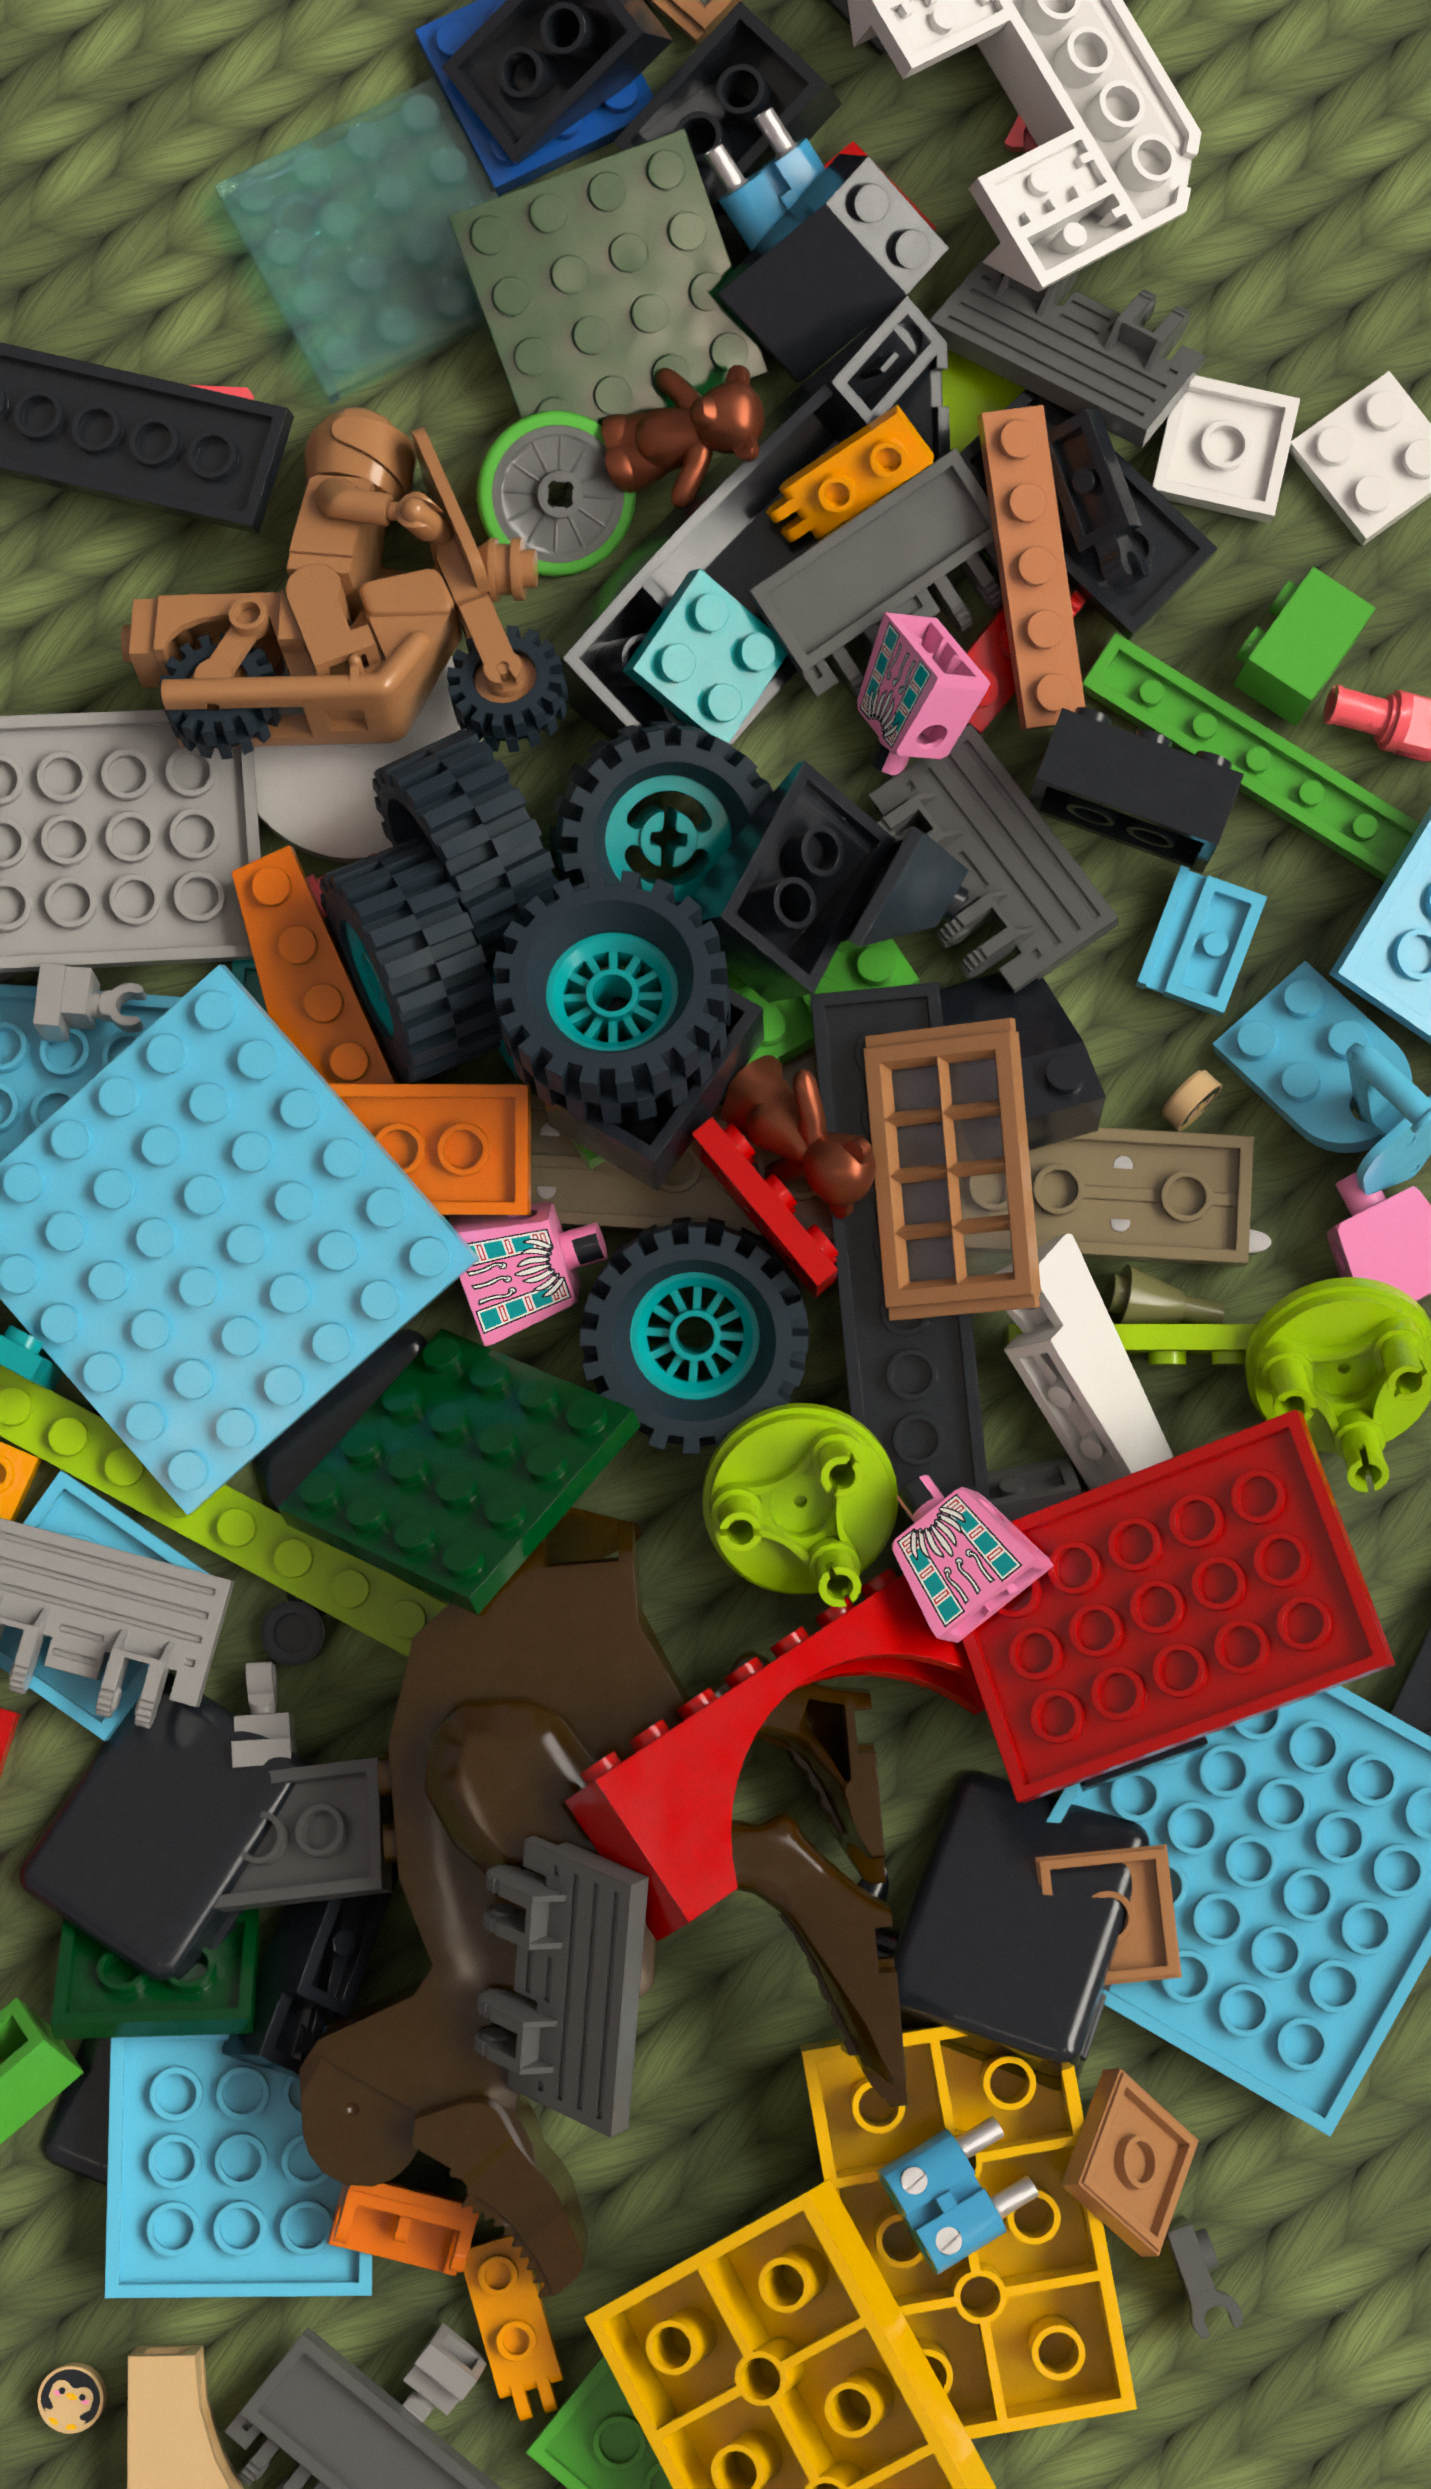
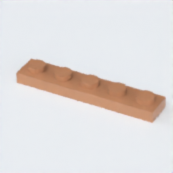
[977,405,1086,731]

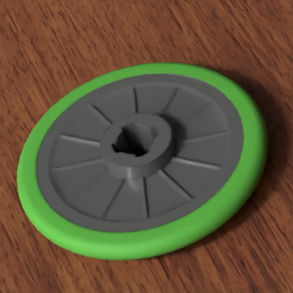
[477,411,636,577]

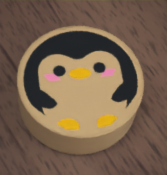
[1162,1070,1222,1132]
[37,2362,107,2434]

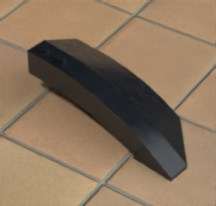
[551,296,950,795]

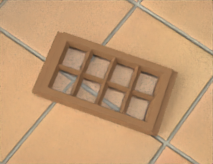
[864,1018,1041,1321]

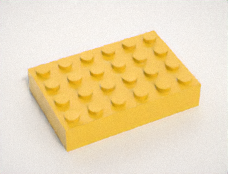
[800,2026,1137,2439]
[584,2178,997,2489]

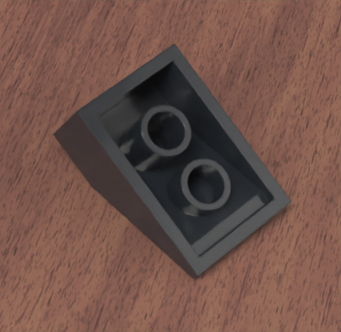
[441,0,674,164]
[613,1,842,215]
[714,154,949,382]
[693,761,894,1003]
[940,973,1106,1160]

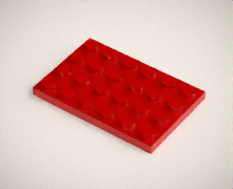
[962,1409,1396,1803]

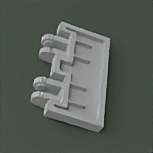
[0,1518,235,1729]

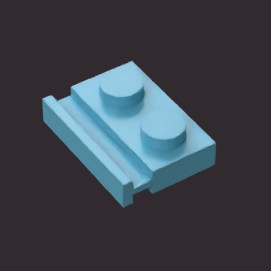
[1136,865,1267,1018]

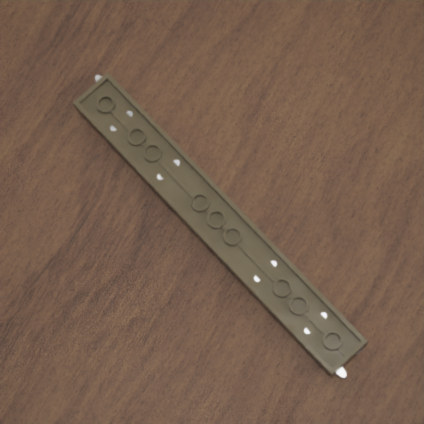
[443,1095,1271,1267]

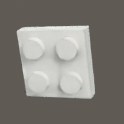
[1289,371,1431,546]
[1152,375,1300,524]

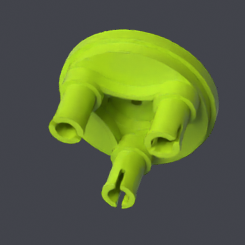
[1245,1277,1431,1493]
[702,1403,898,1608]

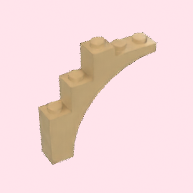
[127,2345,244,2489]

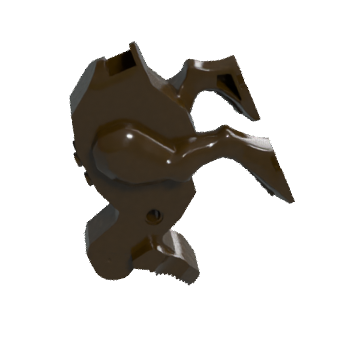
[299,1521,907,2298]

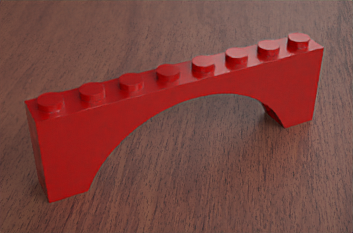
[565,1567,985,1942]

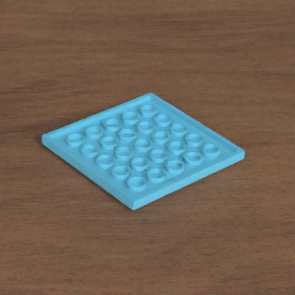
[0,964,480,1515]
[1046,1686,1431,2136]

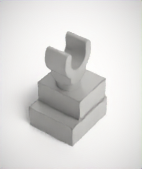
[33,962,147,1042]
[231,1661,298,1768]
[401,2323,488,2422]

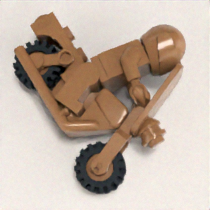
[121,407,568,760]

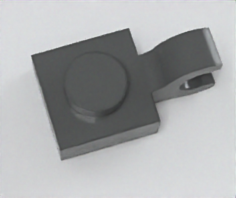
[1165,2216,1243,2340]

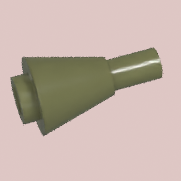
[1104,1264,1225,1324]

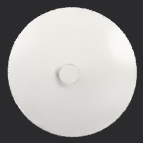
[254,656,483,864]

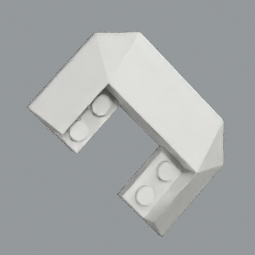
[847,0,1202,292]

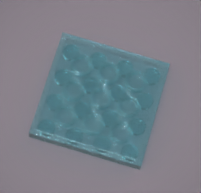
[215,78,499,405]

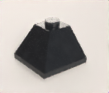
[837,826,969,952]

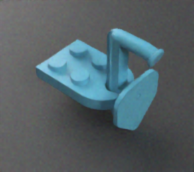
[1212,961,1431,1195]

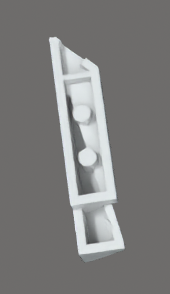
[995,1233,1174,1490]

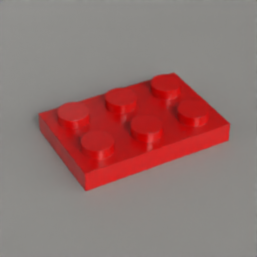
[692,1117,839,1299]

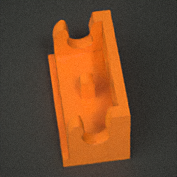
[326,2181,480,2276]

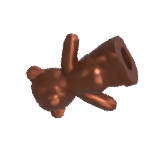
[601,365,765,509]
[720,1055,876,1219]

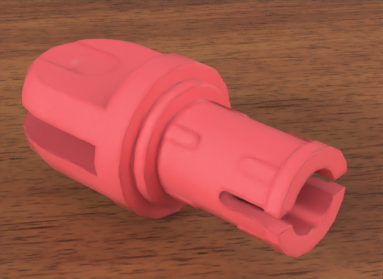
[1323,684,1431,761]

